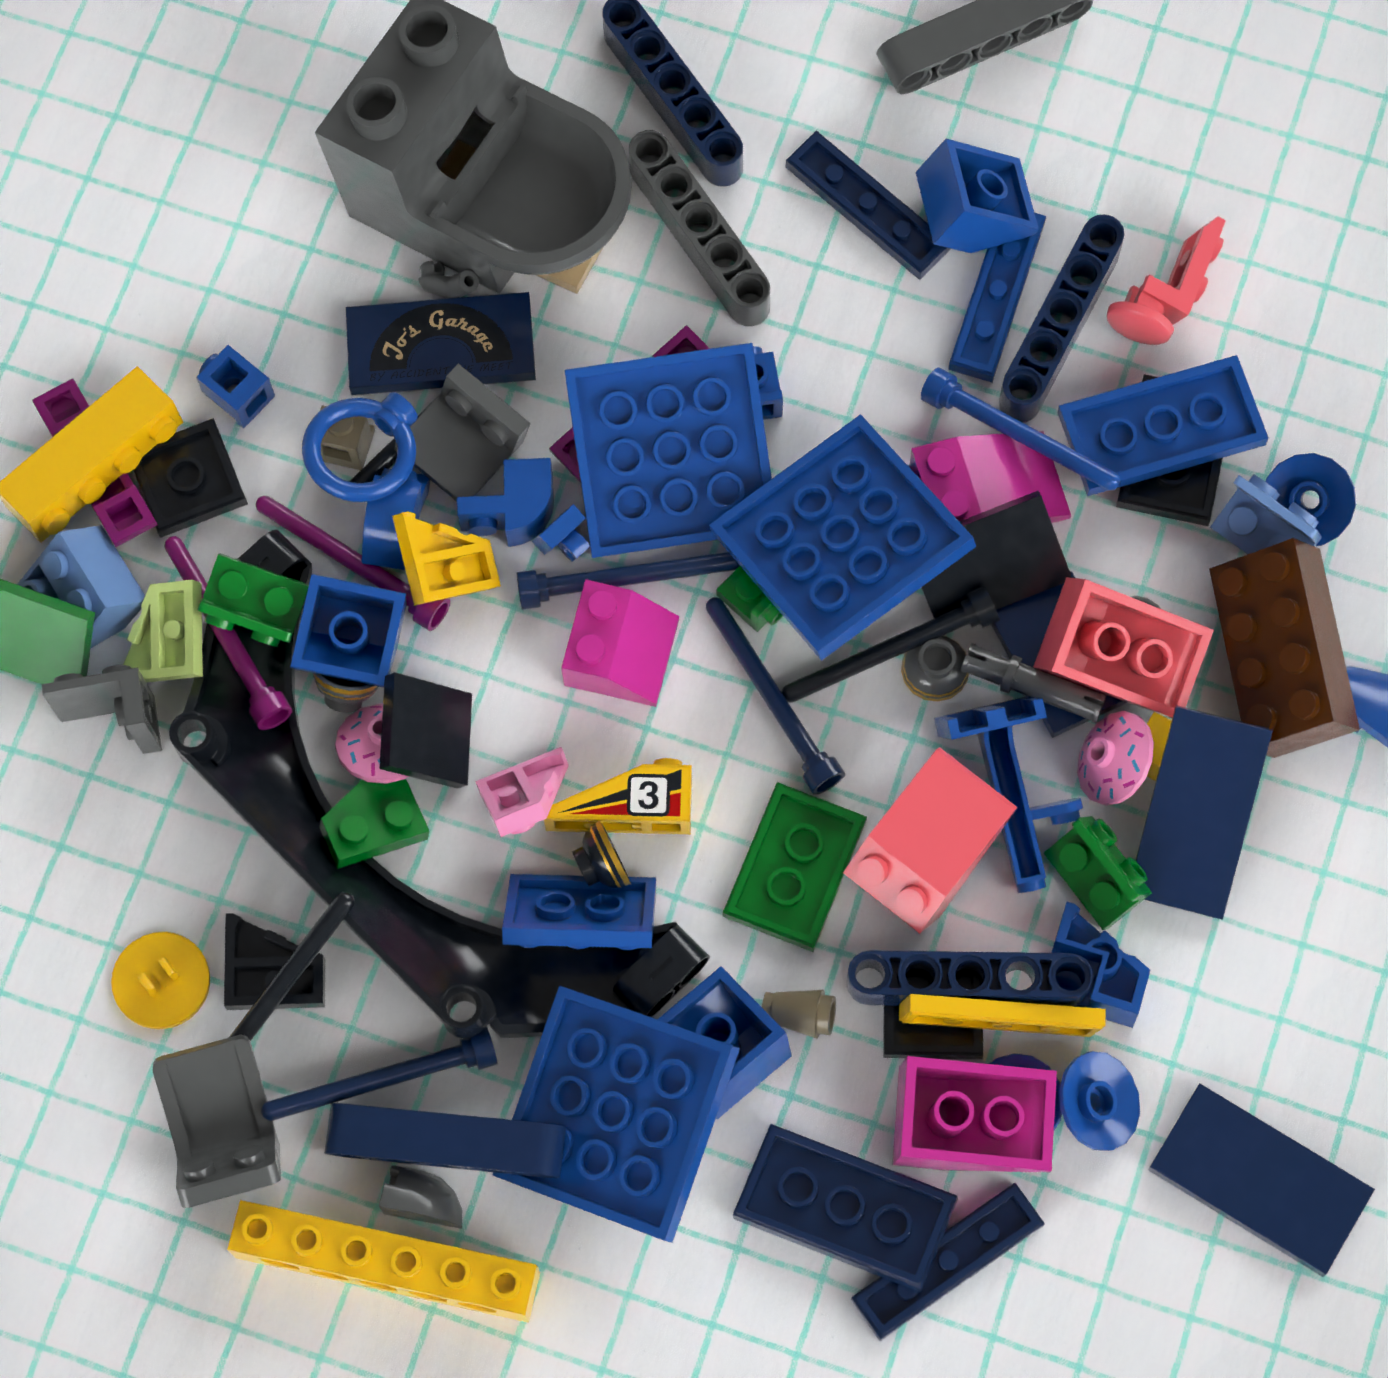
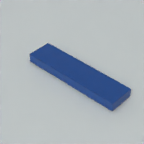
[948,212,1046,383]

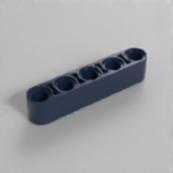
[602,0,743,186]
[999,214,1125,422]
[847,950,1093,1007]
[324,1103,566,1179]

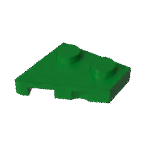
[319,779,430,869]

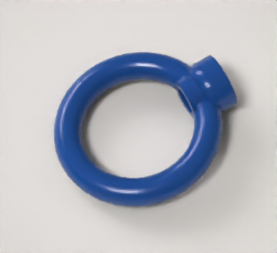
[302,392,418,502]

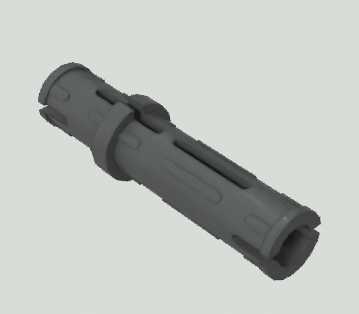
[961,643,1107,723]

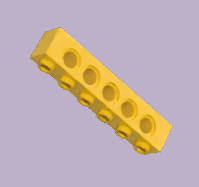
[227,1200,540,1323]

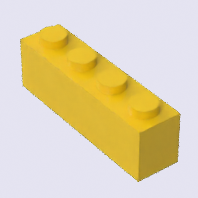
[0,366,183,543]

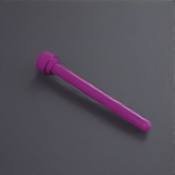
[256,495,450,631]
[164,536,292,730]

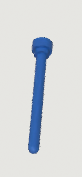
[921,367,1121,490]

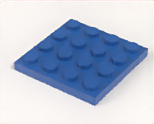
[564,343,772,558]
[709,414,976,661]
[492,986,740,1243]

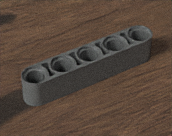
[876,0,1093,94]
[629,130,770,326]

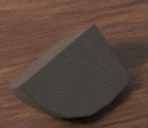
[379,1165,462,1229]

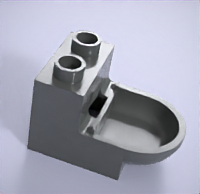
[315,0,632,294]

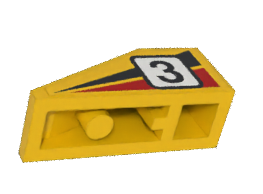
[544,758,692,835]

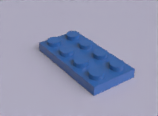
[1057,355,1269,497]

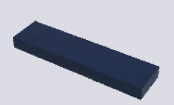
[785,130,951,280]
[851,1183,1045,1341]

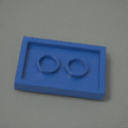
[502,874,656,950]

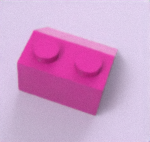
[561,579,679,707]

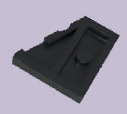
[224,913,325,1010]

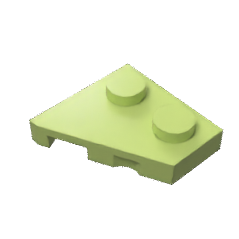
[123,580,203,683]

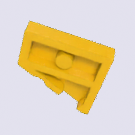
[392,511,501,606]

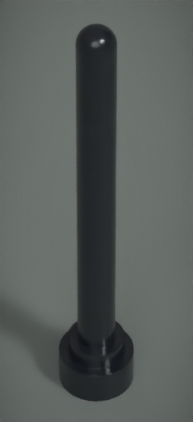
[781,585,1000,703]
[228,891,355,1041]

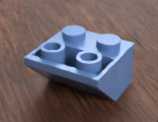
[17,525,145,648]

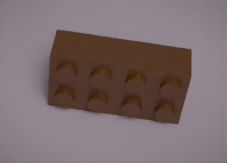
[1209,538,1360,758]

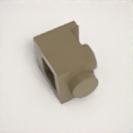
[320,405,375,470]

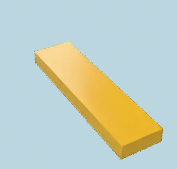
[899,994,1106,1037]

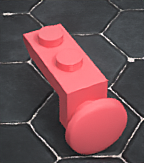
[1107,216,1226,345]

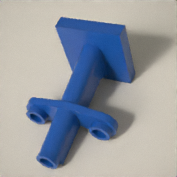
[934,696,1083,893]

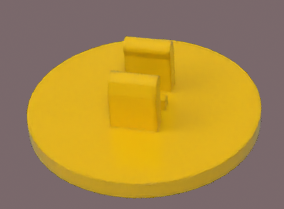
[111,932,210,1029]

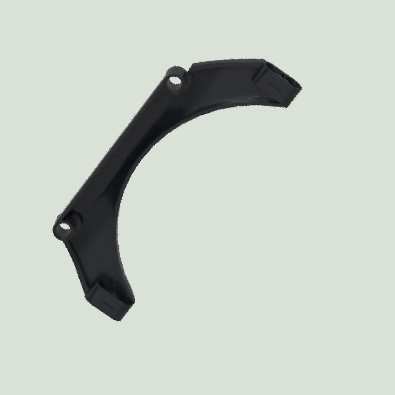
[169,530,710,1039]

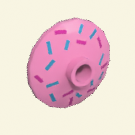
[335,703,409,784]
[1077,711,1154,806]

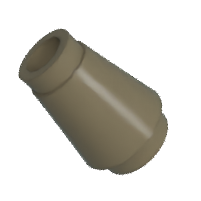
[762,989,836,1039]

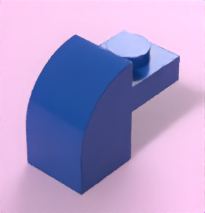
[457,458,554,547]
[362,468,430,570]

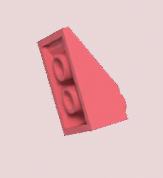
[1033,577,1214,718]
[843,747,1017,934]

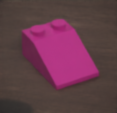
[909,431,1071,523]
[892,1056,1057,1173]

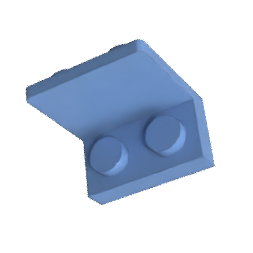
[1210,474,1322,554]

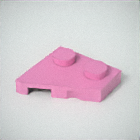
[475,747,569,837]

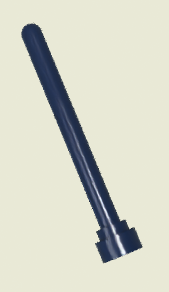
[516,552,740,610]
[706,597,845,795]
[261,1026,498,1121]

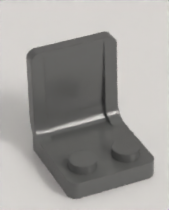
[153,1035,281,1208]

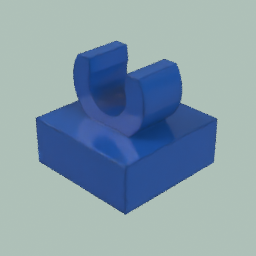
[532,504,590,562]

